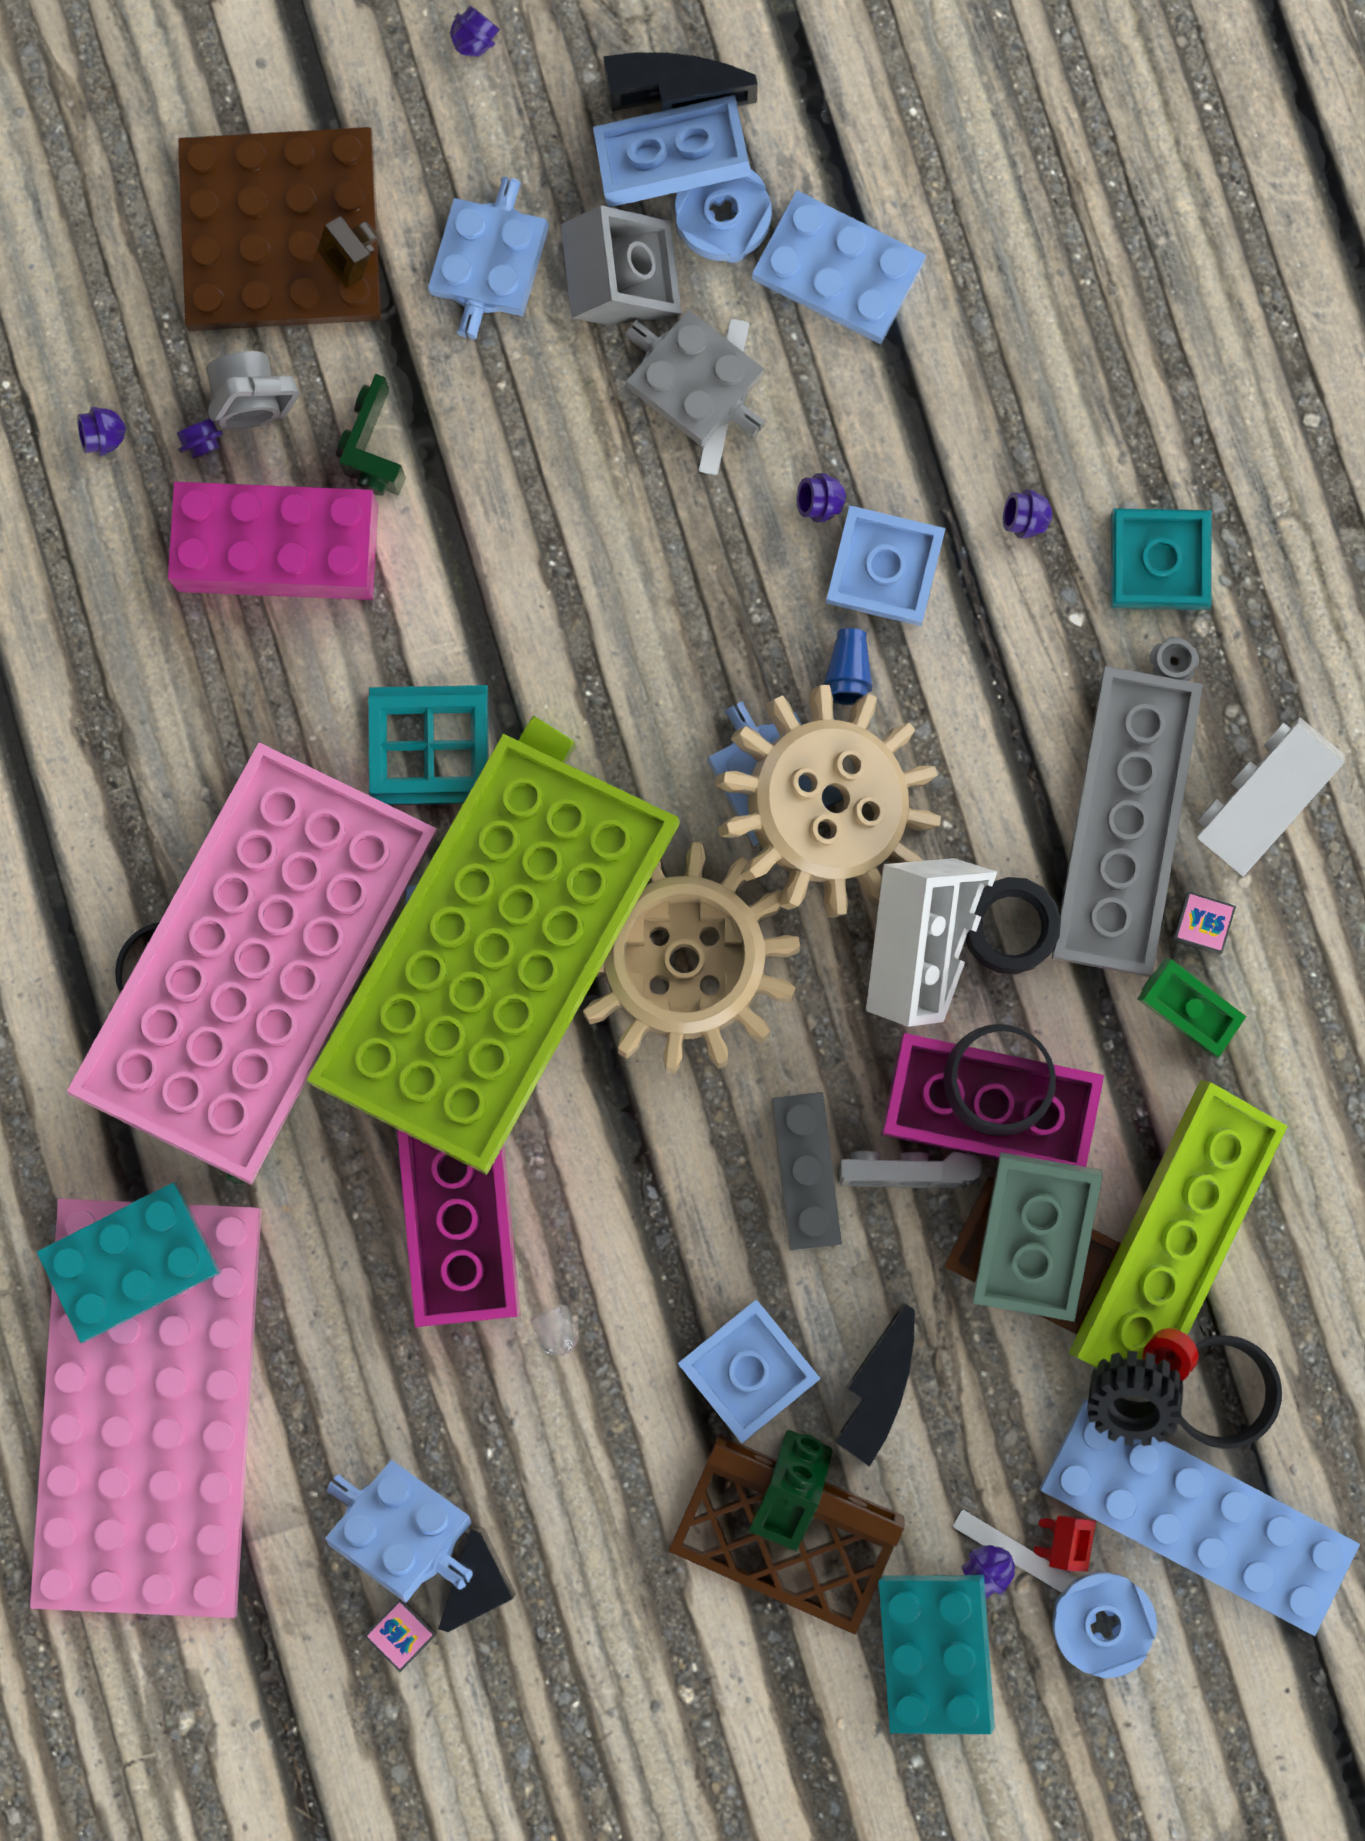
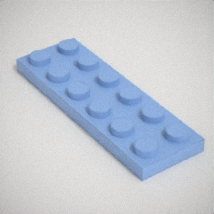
[1039,1399,1360,1636]

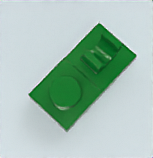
[1137,958,1247,1058]

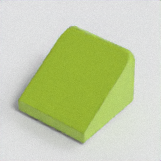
[518,716,576,763]

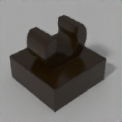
[317,216,379,288]

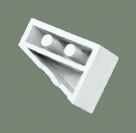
[1197,717,1345,877]
[866,858,997,1027]

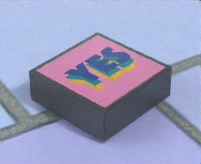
[1172,891,1236,955]
[364,1599,437,1672]

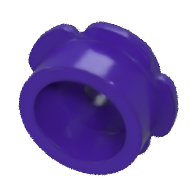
[176,419,223,459]

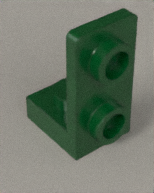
[749,1430,833,1552]

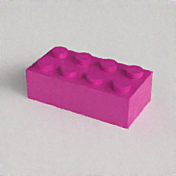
[168,482,378,600]
[881,1033,1104,1167]
[397,1129,521,1327]

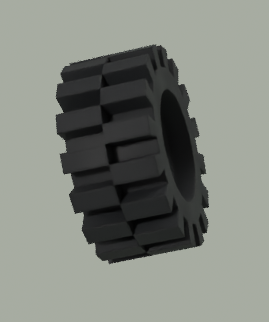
[1087,1351,1183,1446]

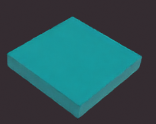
[1111,508,1212,610]

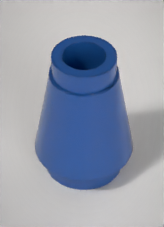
[823,628,873,705]

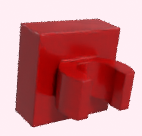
[1034,1515,1096,1572]

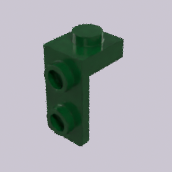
[336,374,406,496]

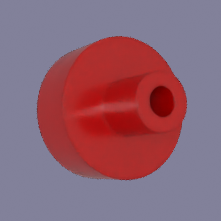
[1143,1328,1198,1381]

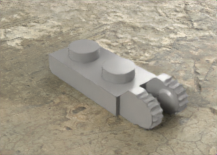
[838,1151,983,1188]

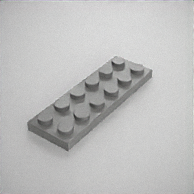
[1051,666,1203,977]

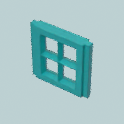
[368,685,489,805]

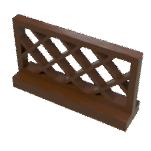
[668,1434,905,1635]

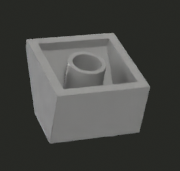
[561,205,682,325]

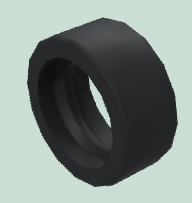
[965,877,1061,975]

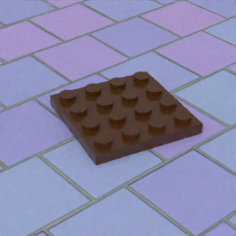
[178,127,382,331]

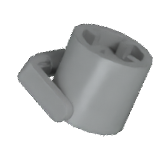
[206,351,300,430]

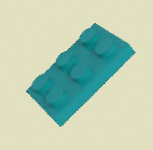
[37,1182,221,1343]
[879,1575,995,1735]

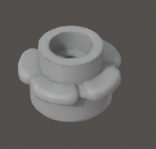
[1150,637,1199,681]

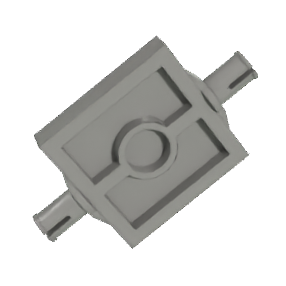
[625,309,766,447]

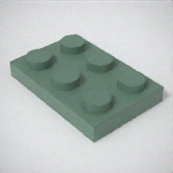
[972,1152,1103,1321]

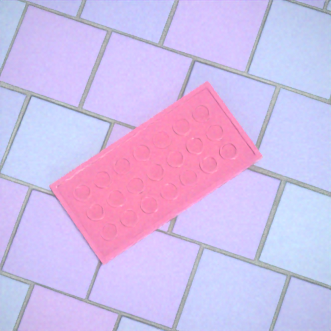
[67,743,437,1185]
[30,1199,262,1618]

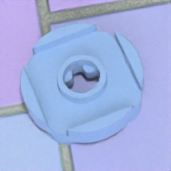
[675,169,772,263]
[1052,1572,1157,1678]

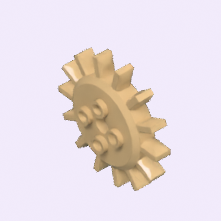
[715,685,941,918]
[583,842,800,1074]

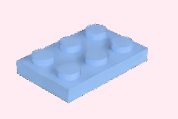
[593,95,752,207]
[752,190,926,344]

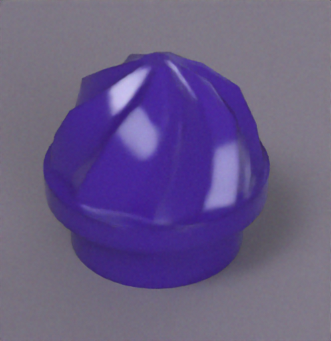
[450,5,500,57]
[77,407,126,456]
[796,473,846,523]
[1003,489,1052,539]
[961,1545,1015,1599]

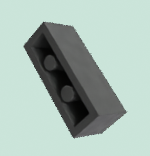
[771,1092,842,1251]

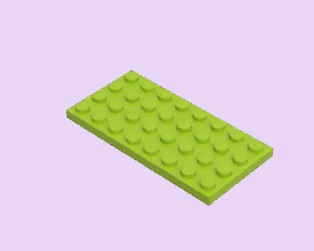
[307,734,680,1175]

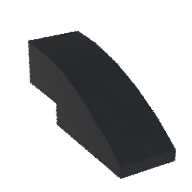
[603,52,758,111]
[834,1303,915,1467]

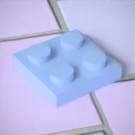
[826,505,945,626]
[678,1299,821,1443]

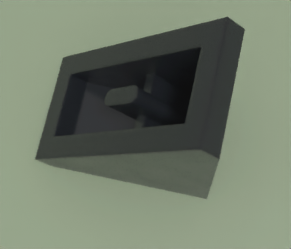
[438,1525,516,1632]

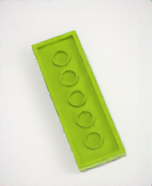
[1068,1080,1288,1369]

